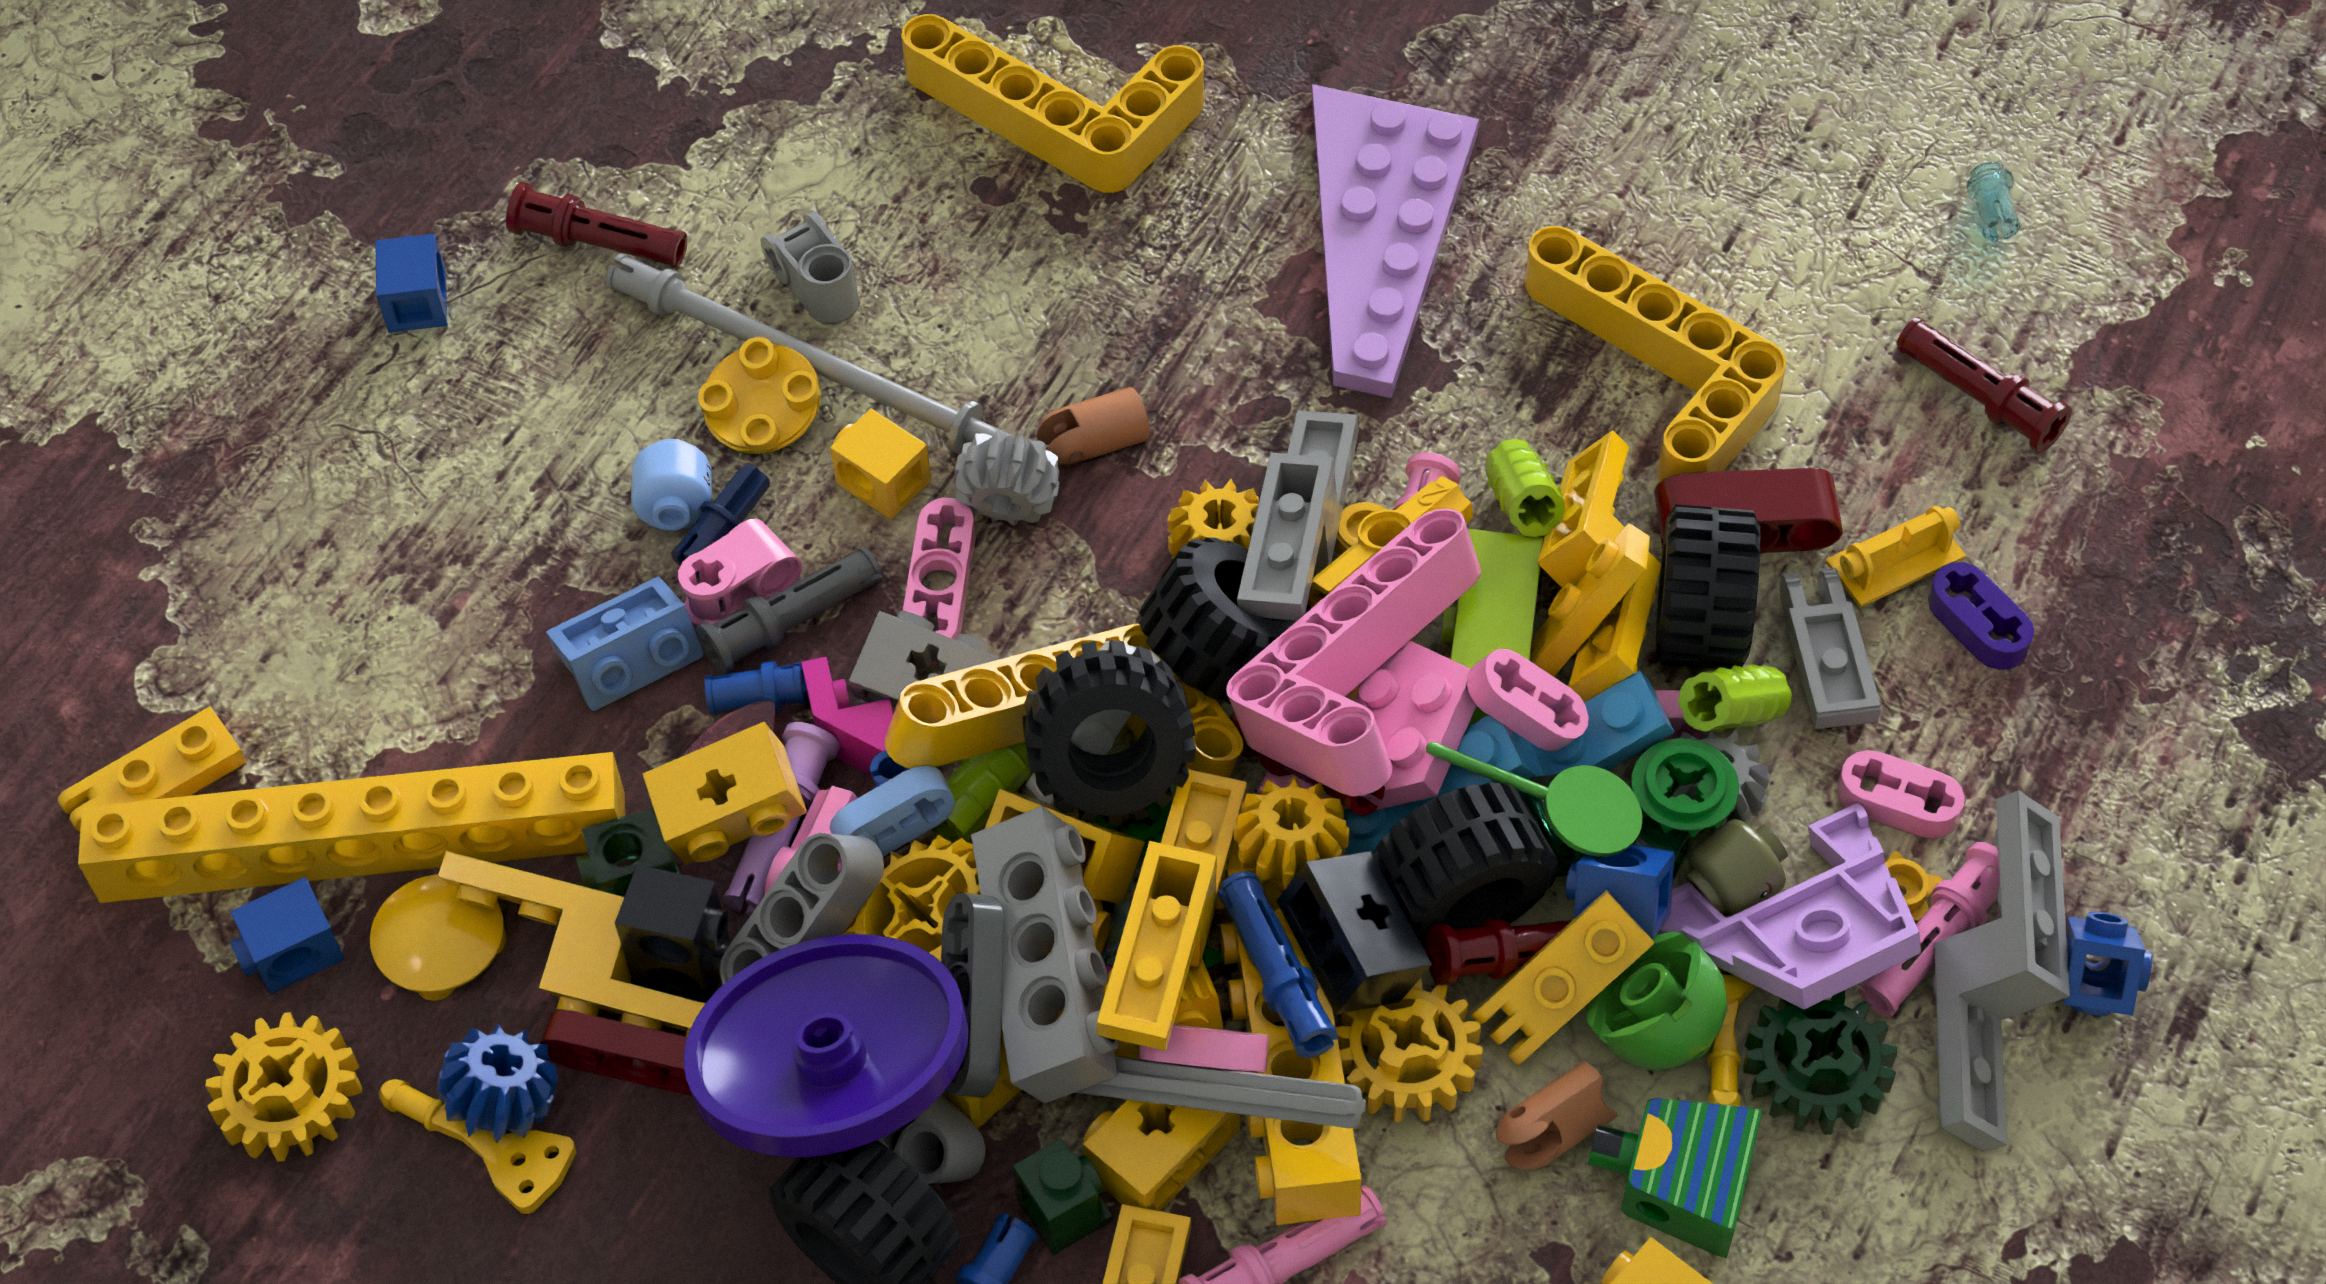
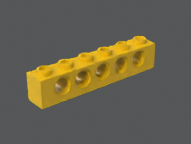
[1216,841,1362,1225]

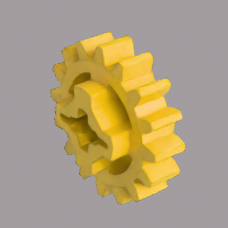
[1336,978,1483,1122]
[205,1012,362,1162]

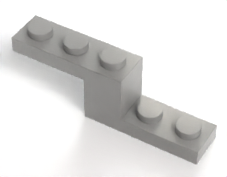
[1237,410,1359,621]
[1933,790,2070,1152]

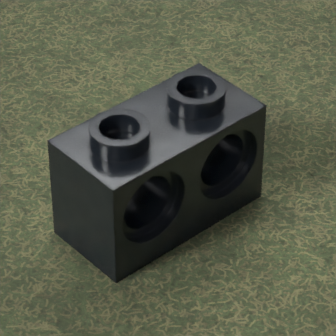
[615,865,731,1003]

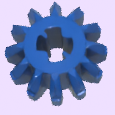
[437,1023,558,1143]

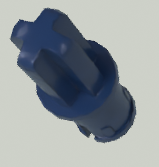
[671,464,770,578]

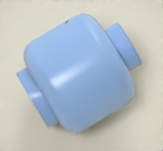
[631,439,712,531]

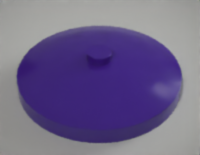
[684,934,969,1157]

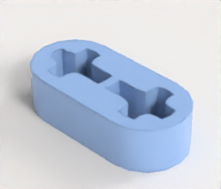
[829,765,955,857]

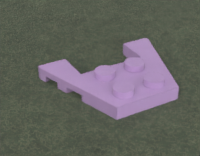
[1656,802,1921,1009]

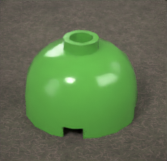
[1586,931,1728,1071]

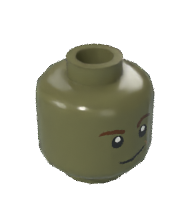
[1685,819,1788,916]

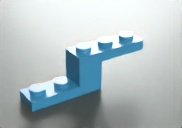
[1344,670,1675,855]

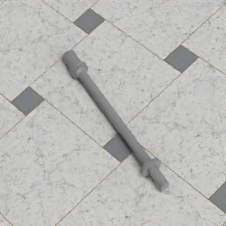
[606,253,1014,454]

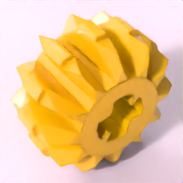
[1167,479,1259,559]
[1233,775,1349,888]

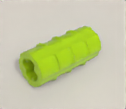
[1485,438,1565,537]
[1678,664,1792,733]
[931,742,1033,843]

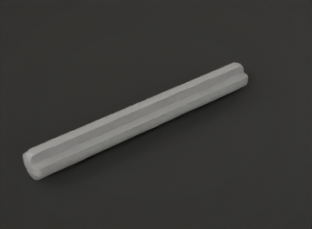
[1075,1056,1366,1129]

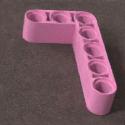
[1226,509,1481,796]

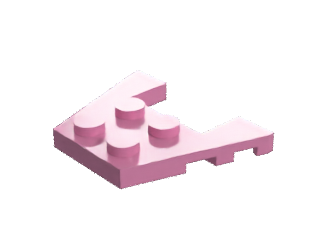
[1257,641,1477,811]

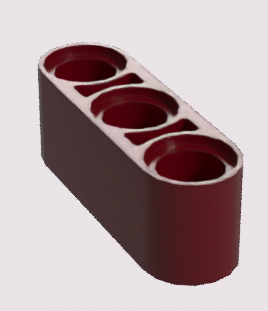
[1654,467,1843,553]

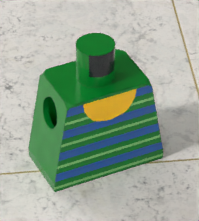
[1588,1098,1763,1258]

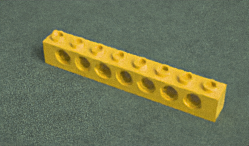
[78,752,626,903]

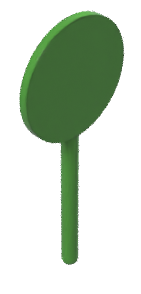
[1426,742,1643,857]

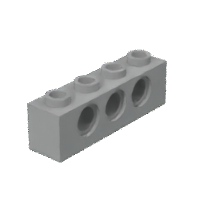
[971,806,1119,1103]

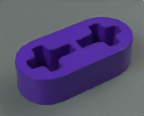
[1928,562,2034,670]

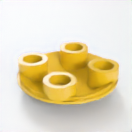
[698,337,821,454]
[370,874,507,1001]

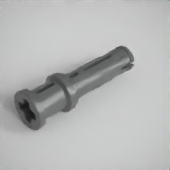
[696,546,883,675]

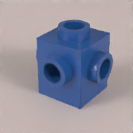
[2061,912,2152,1016]

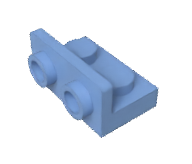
[546,576,703,711]

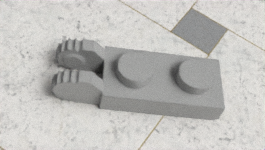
[1779,568,1881,729]

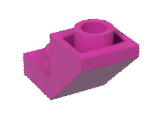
[801,657,893,777]

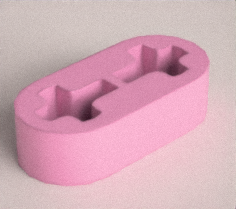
[1467,649,1589,751]
[1837,750,1965,839]
[1138,1025,1269,1072]

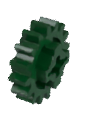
[1743,990,1898,1135]

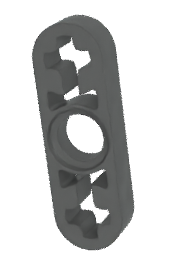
[941,892,1004,1098]

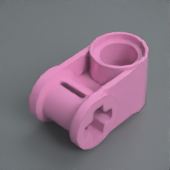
[678,519,802,629]

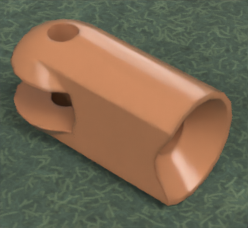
[1036,387,1150,466]
[1496,1062,1618,1171]

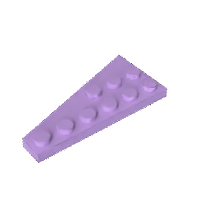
[1312,84,1479,399]

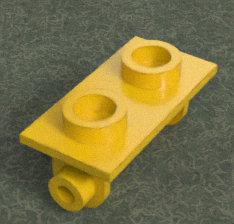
[1825,506,1967,608]

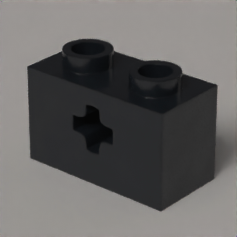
[1276,851,1432,1014]

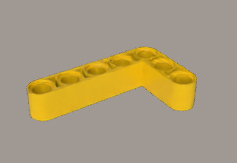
[901,14,1204,193]
[1525,226,1786,483]
[884,624,1243,788]

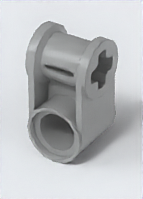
[760,211,859,323]

